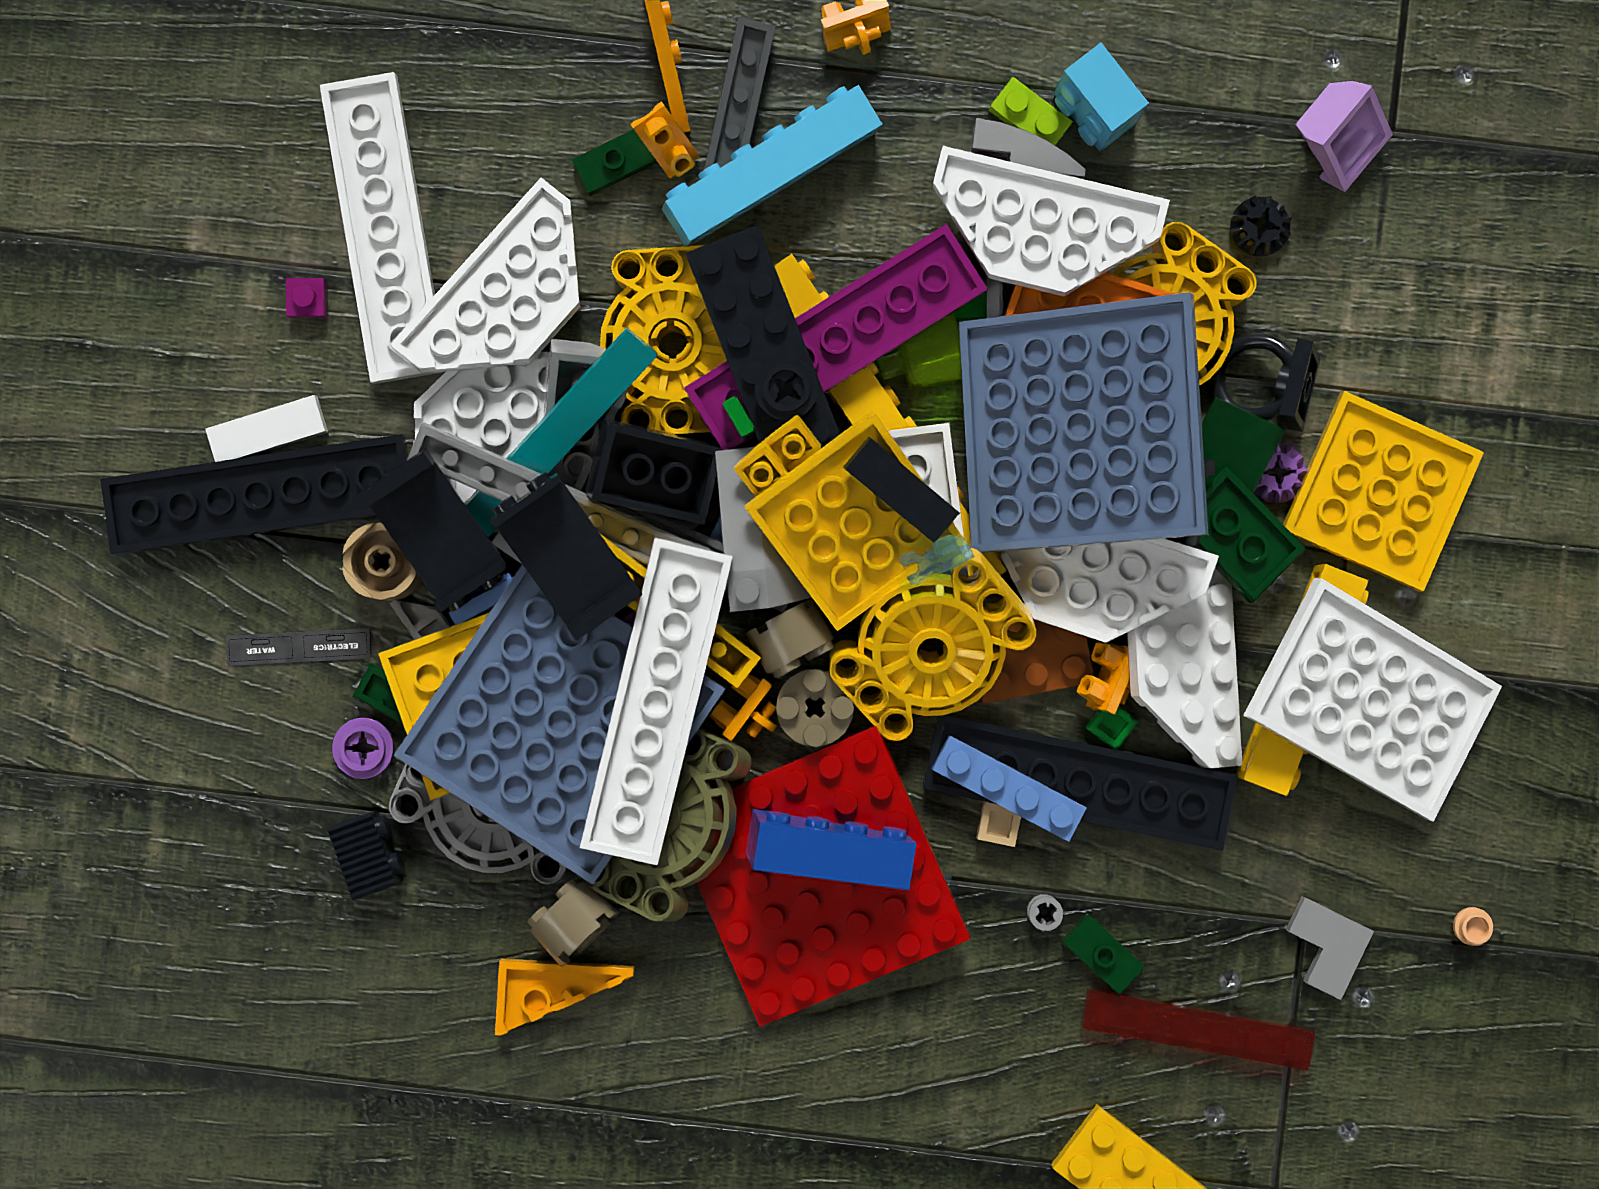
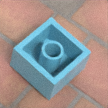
[1054,42,1149,152]

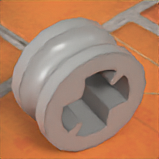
[1027,894,1063,931]

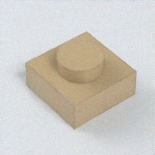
[976,801,1021,847]

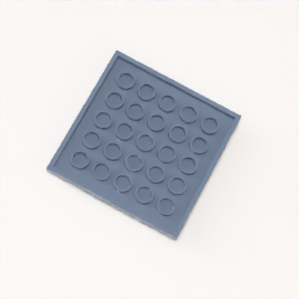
[959,292,1208,553]
[394,564,725,884]

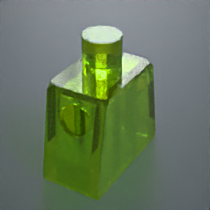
[878,312,962,390]

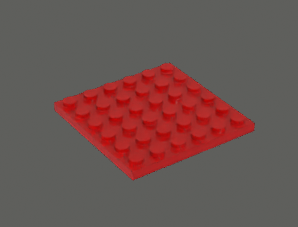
[669,726,971,1027]

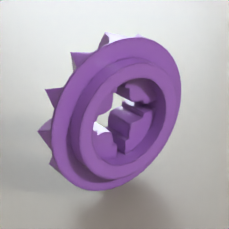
[1254,443,1308,503]
[332,717,395,779]

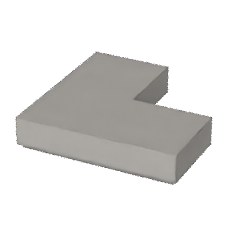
[1285,896,1374,1000]

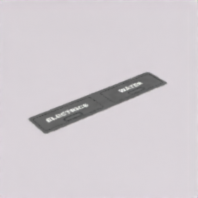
[226,628,370,666]

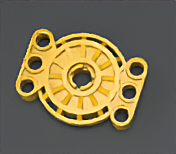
[1112,222,1256,386]
[600,245,727,438]
[829,547,1037,741]

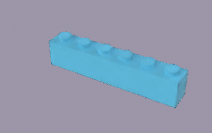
[662,85,882,246]

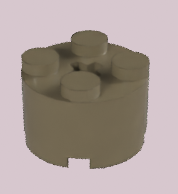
[745,598,835,679]
[776,669,854,747]
[527,879,619,967]

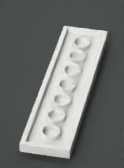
[320,72,446,384]
[580,538,733,865]

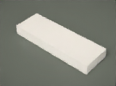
[205,395,328,462]

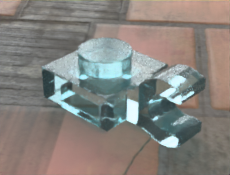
[898,535,975,585]

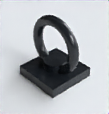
[1208,333,1321,432]

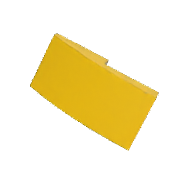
[734,414,821,497]

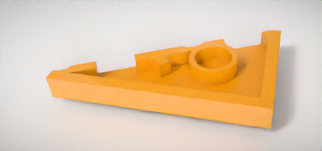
[644,0,691,132]
[495,958,635,1036]

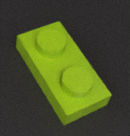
[989,77,1073,146]

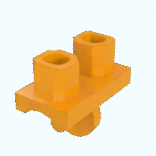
[821,0,891,55]
[631,101,700,179]
[1077,642,1131,715]
[710,674,777,741]

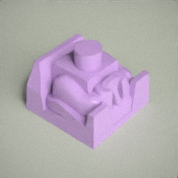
[1296,81,1393,192]

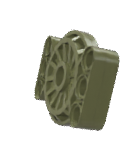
[578,727,751,922]

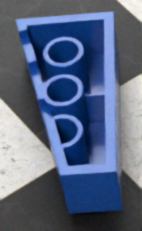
[746,809,917,890]

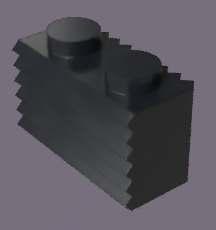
[327,810,405,901]

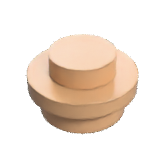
[1453,907,1493,946]

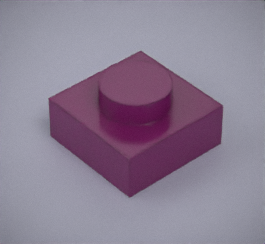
[286,278,328,319]

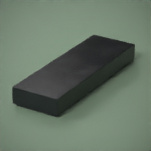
[843,436,960,543]

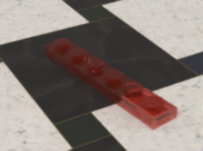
[1081,988,1315,1070]

